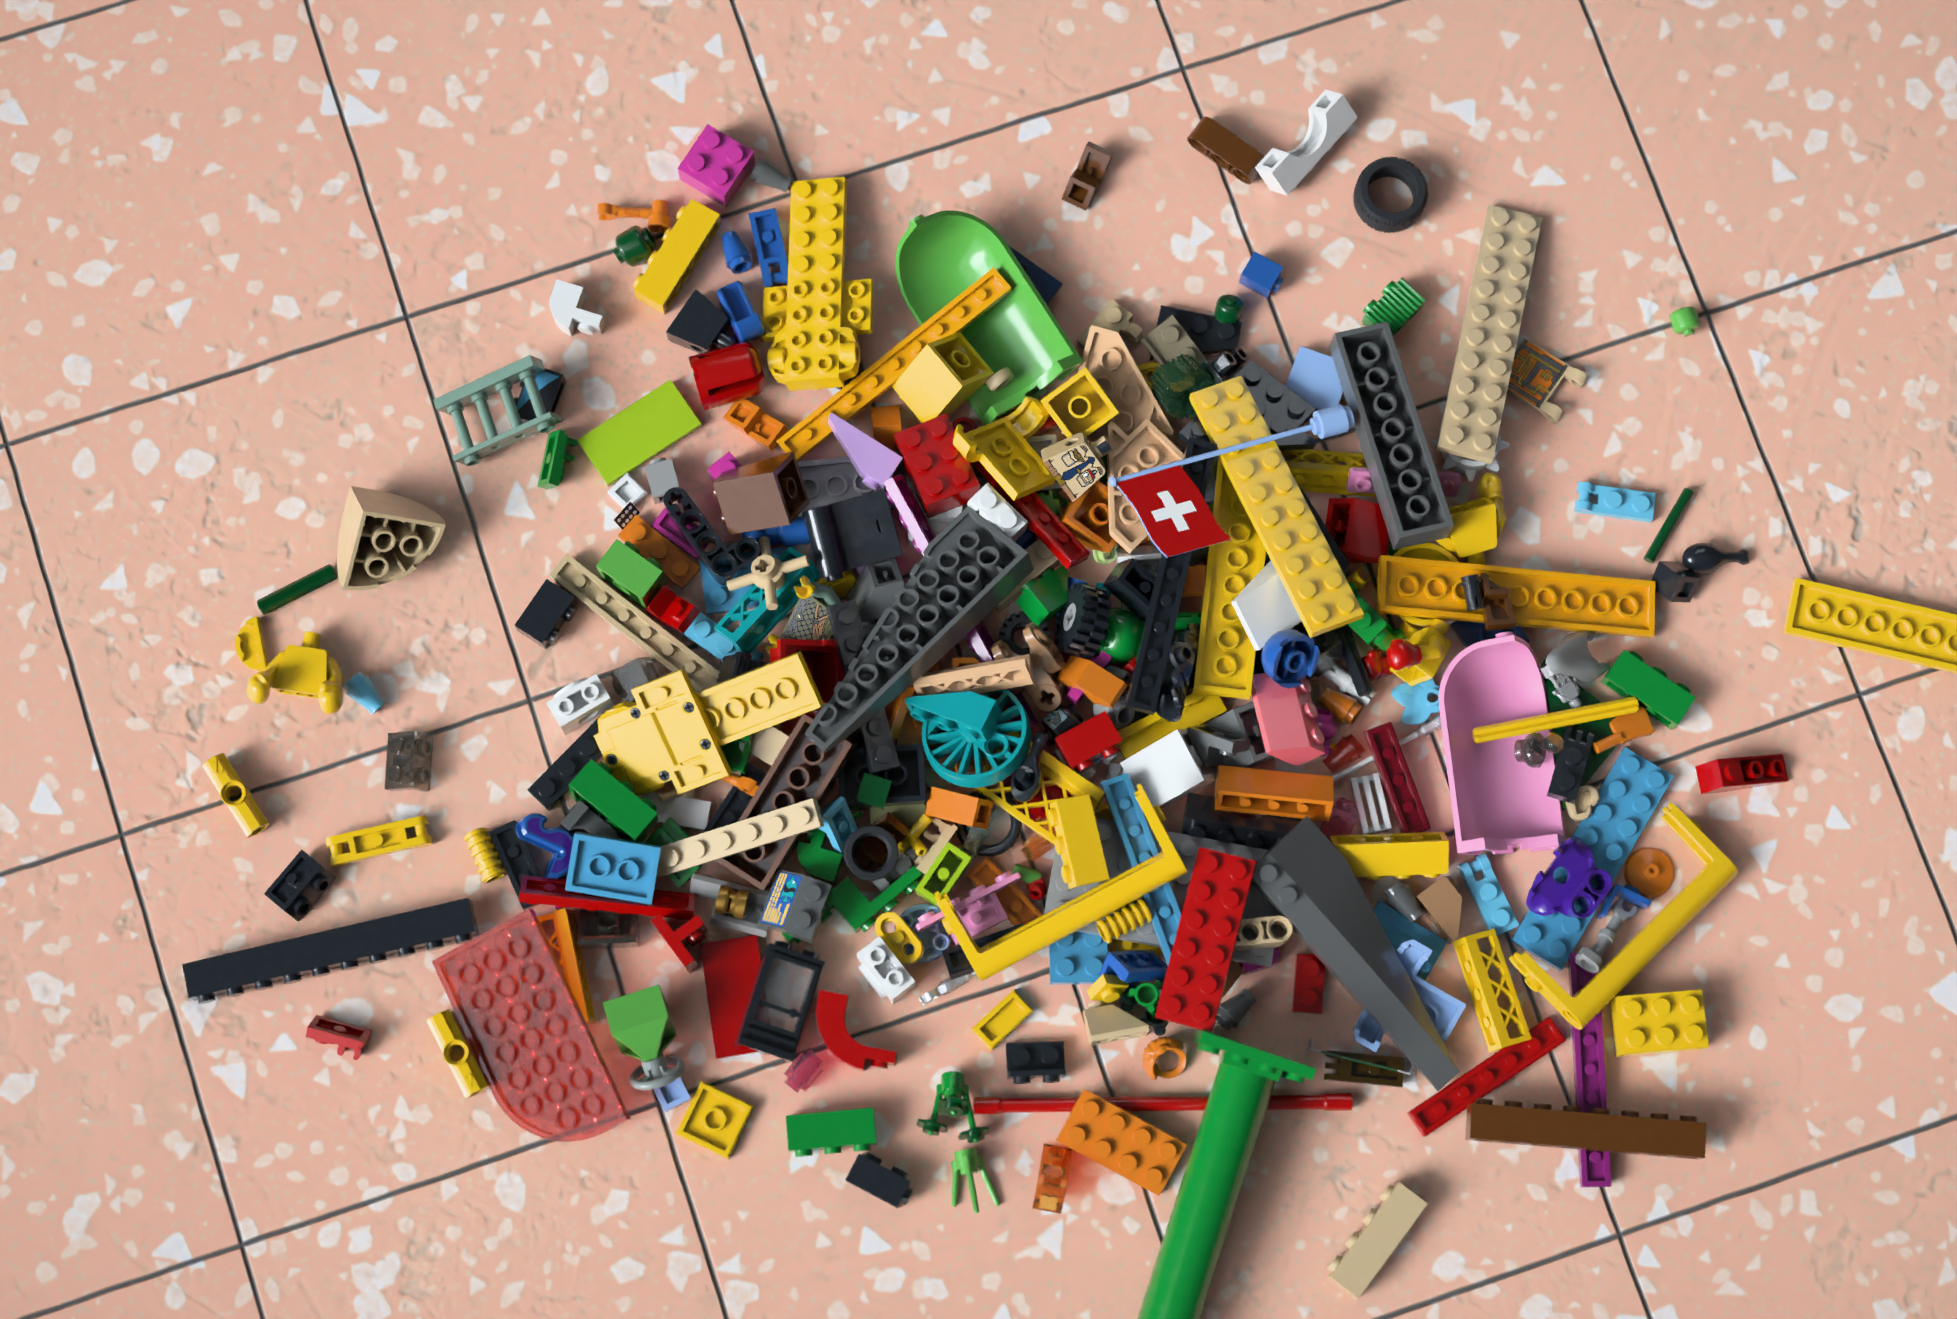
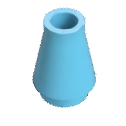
[343,672,385,715]

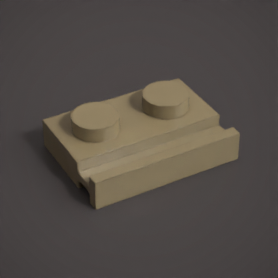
[1140,315,1206,384]

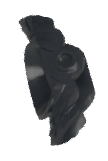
[1155,623,1200,722]

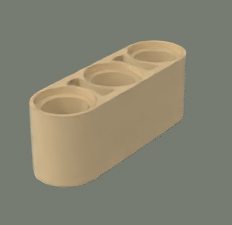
[1234,916,1293,951]

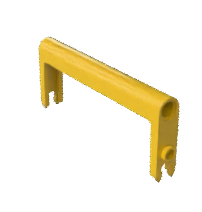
[934,783,1188,981]
[1509,802,1739,1030]

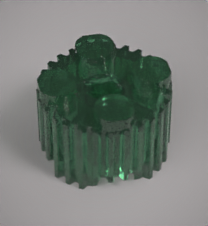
[1150,353,1215,419]

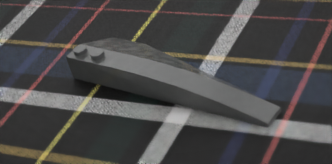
[805,506,1034,753]
[1251,816,1459,1091]

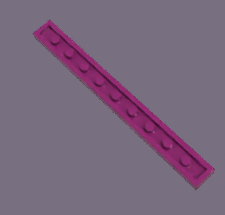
[883,475,1038,732]

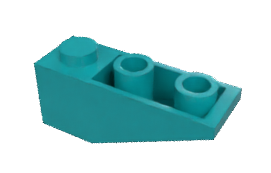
[905,691,1002,742]

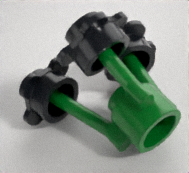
[1118,980,1169,1036]

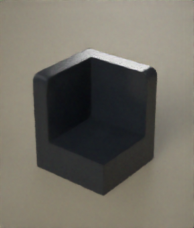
[1651,561,1701,603]

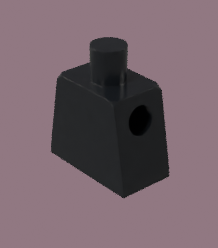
[666,289,737,354]

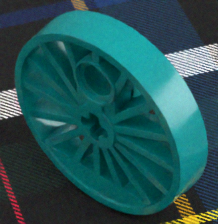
[922,689,1032,788]

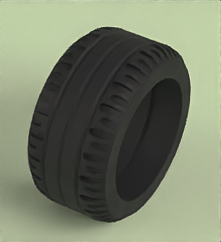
[1353,157,1428,233]

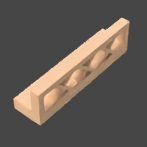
[913,654,1034,696]

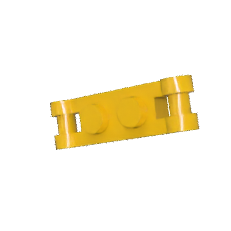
[325,816,433,867]

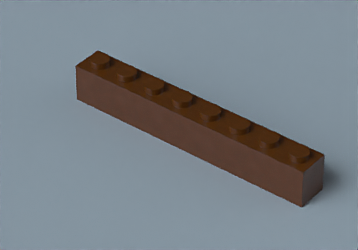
[1465,1098,1706,1160]

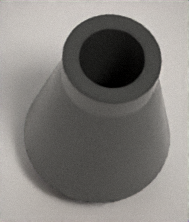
[750,158,793,192]
[1384,879,1425,923]
[1216,989,1256,1030]

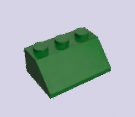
[569,759,658,843]

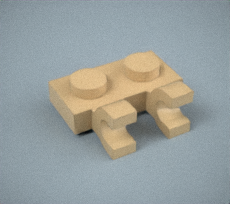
[1077,299,1143,349]

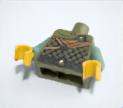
[765,576,842,654]

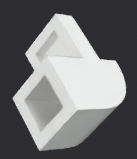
[550,279,605,336]

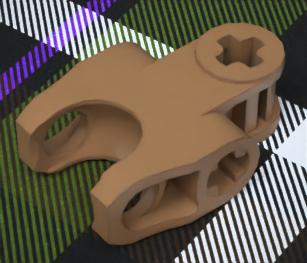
[991,622,1066,711]

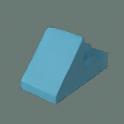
[818,796,858,854]

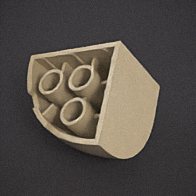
[337,486,446,590]

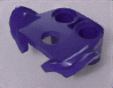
[1526,836,1612,918]

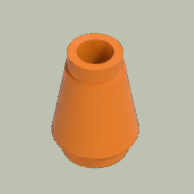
[1319,687,1363,725]

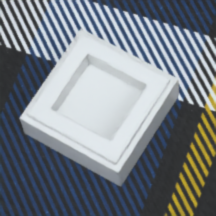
[607,473,647,509]

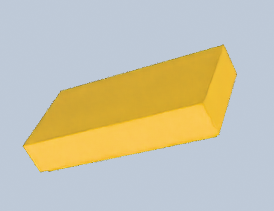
[971,989,1033,1051]

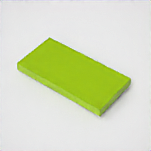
[577,379,702,487]

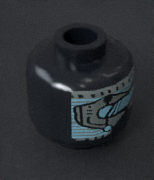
[1042,704,1084,746]

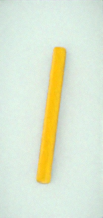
[1472,697,1639,744]

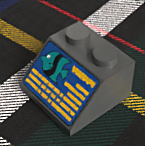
[758,869,833,944]

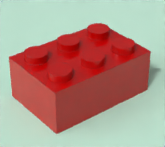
[894,414,980,519]

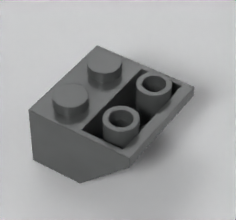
[846,557,905,624]
[1206,702,1276,768]

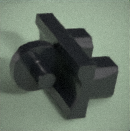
[1201,346,1249,387]

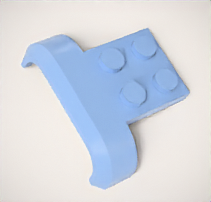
[1353,939,1466,1052]

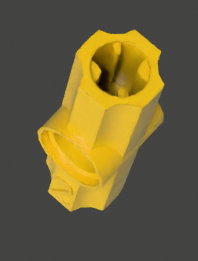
[202,753,270,838]
[427,1009,489,1099]

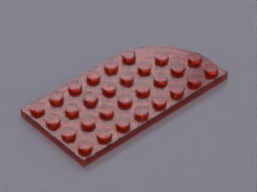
[432,909,631,1142]

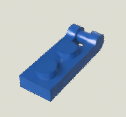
[748,208,788,287]

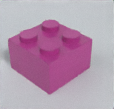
[677,124,756,207]

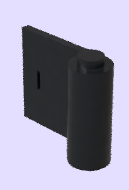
[802,489,903,582]

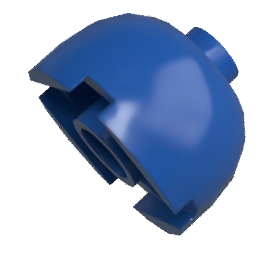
[1261,629,1320,689]

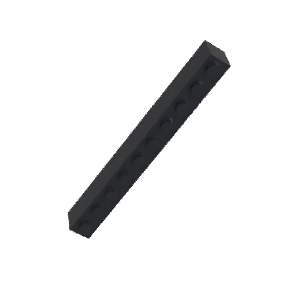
[182,898,479,1004]

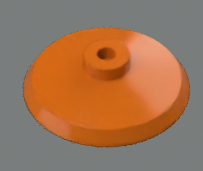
[1624,847,1675,898]

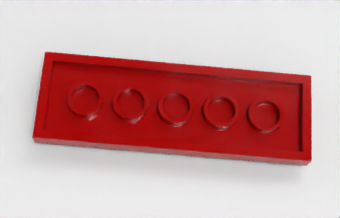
[1155,847,1257,1033]

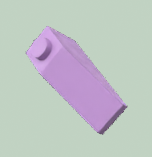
[828,412,903,490]

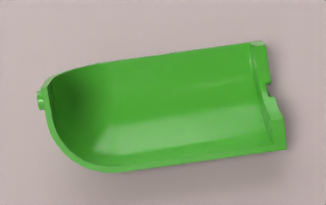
[895,210,1084,425]

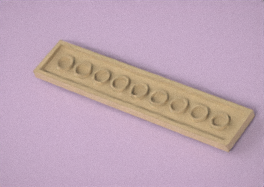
[1436,205,1542,464]

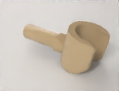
[658,788,696,802]

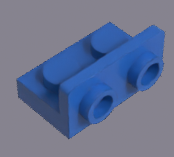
[1099,950,1168,983]

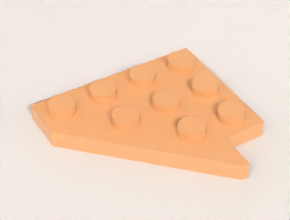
[1061,325,1174,442]
[1106,419,1184,554]

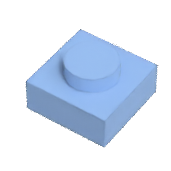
[654,1077,691,1112]

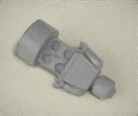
[1540,665,1582,708]
[871,848,918,893]

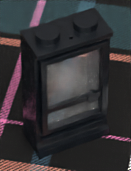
[734,941,825,1063]

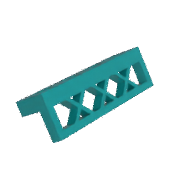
[714,546,820,654]

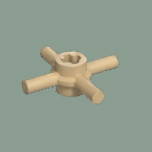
[726,537,810,610]

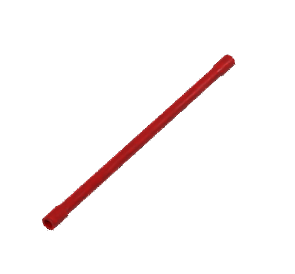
[973,1093,1352,1115]

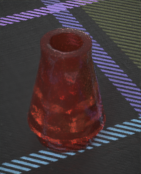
[1322,734,1366,774]

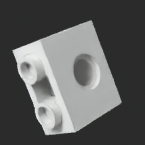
[546,674,614,735]
[856,936,916,1004]

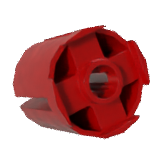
[689,342,766,411]

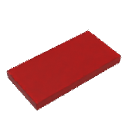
[700,935,770,1059]

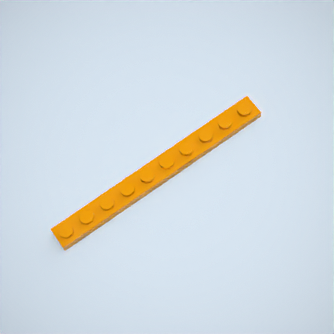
[776,267,1012,462]

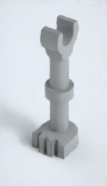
[1574,897,1637,973]

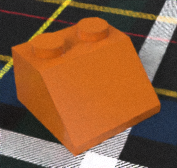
[1059,480,1116,553]

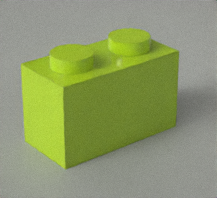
[915,842,972,909]

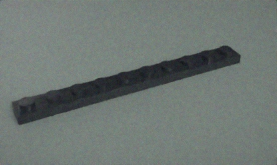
[1125,437,1217,715]

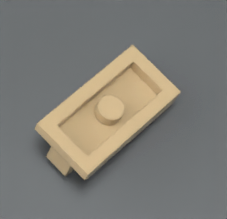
[915,818,958,877]

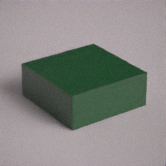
[856,773,892,810]

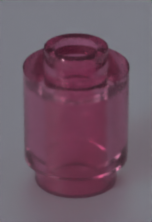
[783,1049,826,1093]

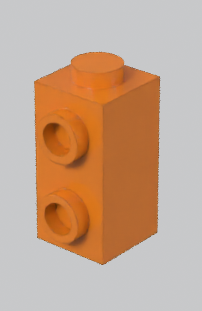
[925,787,994,829]

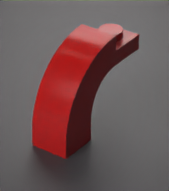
[816,990,897,1072]

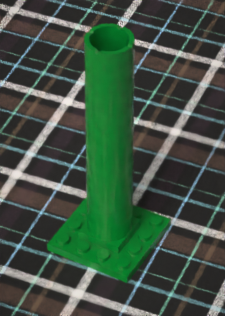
[1137,1030,1316,1319]

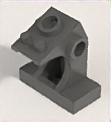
[559,800,619,839]

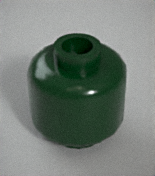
[613,226,656,267]

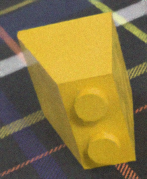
[892,332,994,423]

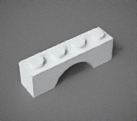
[1255,89,1358,196]

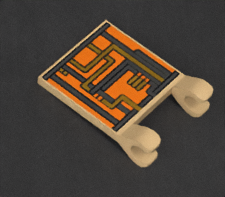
[1507,337,1587,423]

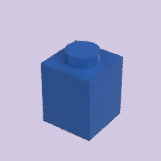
[1239,251,1284,299]

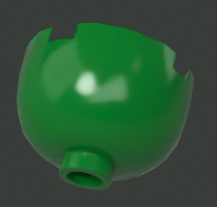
[1095,608,1145,665]

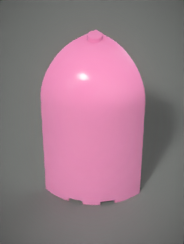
[1439,632,1566,855]

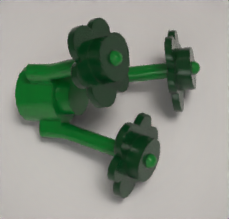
[916,1071,990,1143]

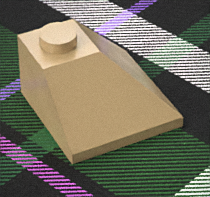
[1083,1001,1150,1046]

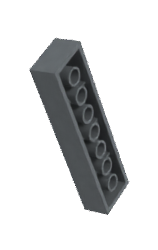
[1329,322,1454,550]

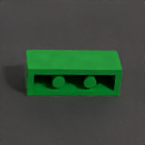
[1601,650,1696,730]
[786,1108,877,1157]

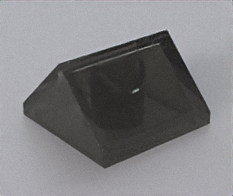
[577,908,640,949]

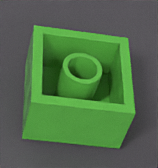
[596,539,667,610]

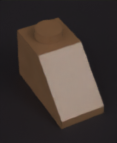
[1416,875,1462,944]

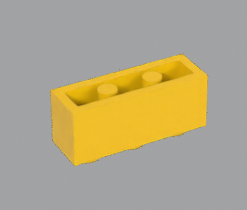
[1048,794,1109,889]

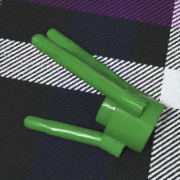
[951,1148,1000,1214]

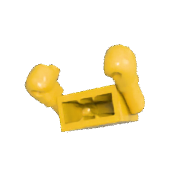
[1435,472,1506,565]
[247,631,344,714]

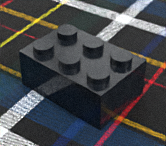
[838,744,926,811]

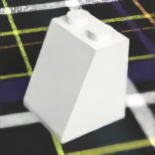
[1120,729,1217,809]

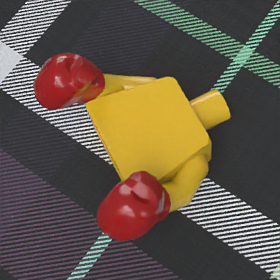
[1362,619,1451,686]

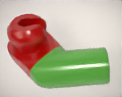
[1012,863,1047,900]

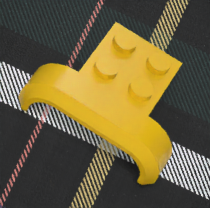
[953,396,1056,501]

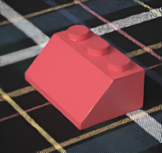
[1251,673,1325,767]

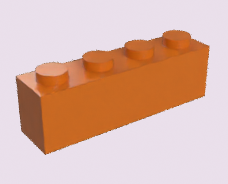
[1215,765,1334,821]

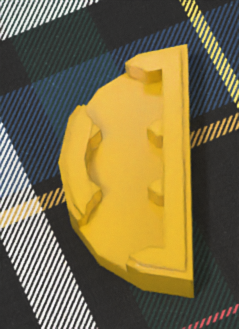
[235,616,268,672]

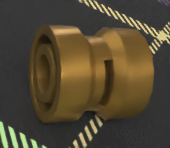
[715,885,750,920]

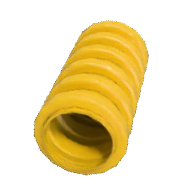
[463,827,506,883]
[1096,899,1152,944]

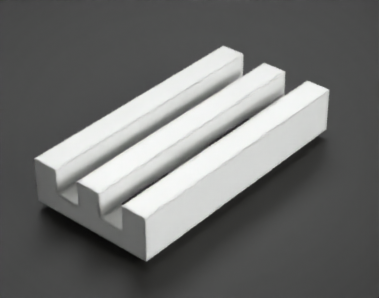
[1350,773,1392,835]

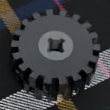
[1054,582,1111,659]

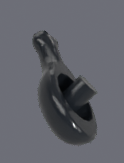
[1682,543,1749,575]
[1011,732,1048,802]

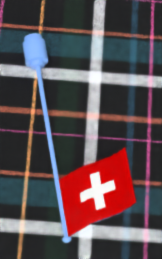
[1109,405,1354,558]

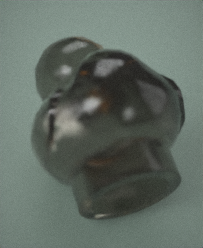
[1514,732,1564,768]

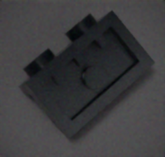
[264,849,336,922]
[1006,1041,1066,1084]

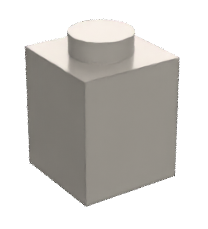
[645,457,680,504]

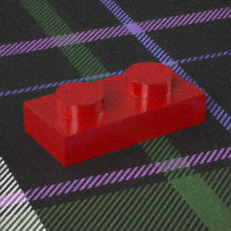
[1292,953,1325,1015]

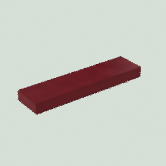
[1363,722,1432,833]

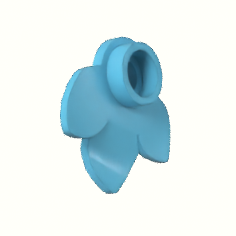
[1391,678,1440,725]

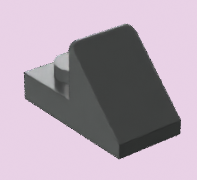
[1187,724,1250,767]

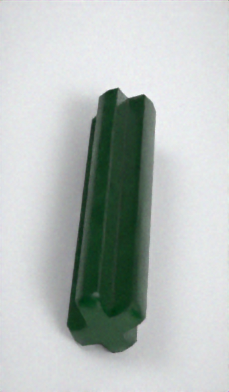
[257,564,337,615]

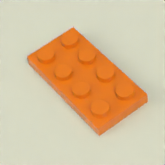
[1056,1088,1187,1196]

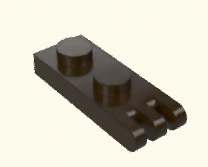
[1324,1050,1405,1088]

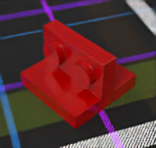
[650,914,708,973]

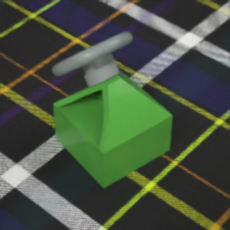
[603,984,685,1090]

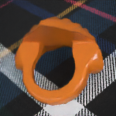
[1142,1037,1186,1080]

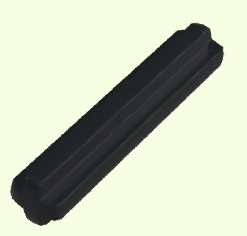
[1333,624,1374,697]

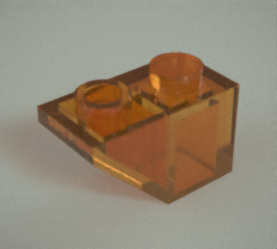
[1032,1143,1072,1214]

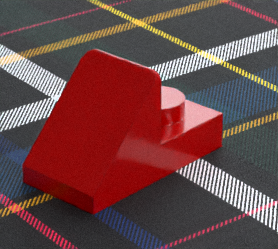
[646,585,700,634]

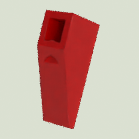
[1695,754,1789,794]

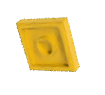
[675,1081,754,1159]

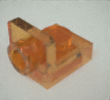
[1021,817,1057,864]

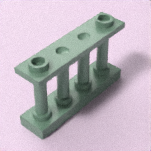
[433,355,563,466]

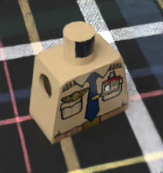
[1041,433,1113,502]

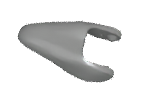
[1546,631,1611,682]

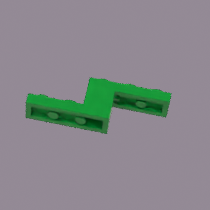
[781,866,922,944]

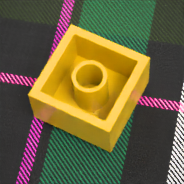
[1040,367,1120,438]

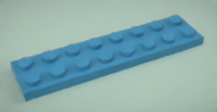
[1510,747,1674,971]

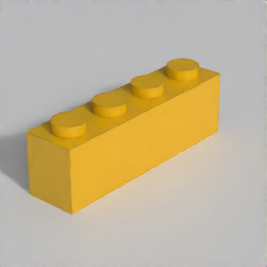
[633,198,722,315]
[1330,832,1449,880]

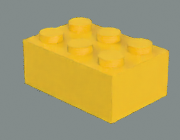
[1609,989,1709,1057]

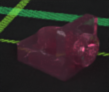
[1320,797,1358,841]

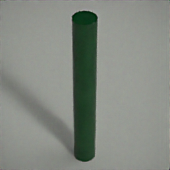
[1643,488,1694,564]

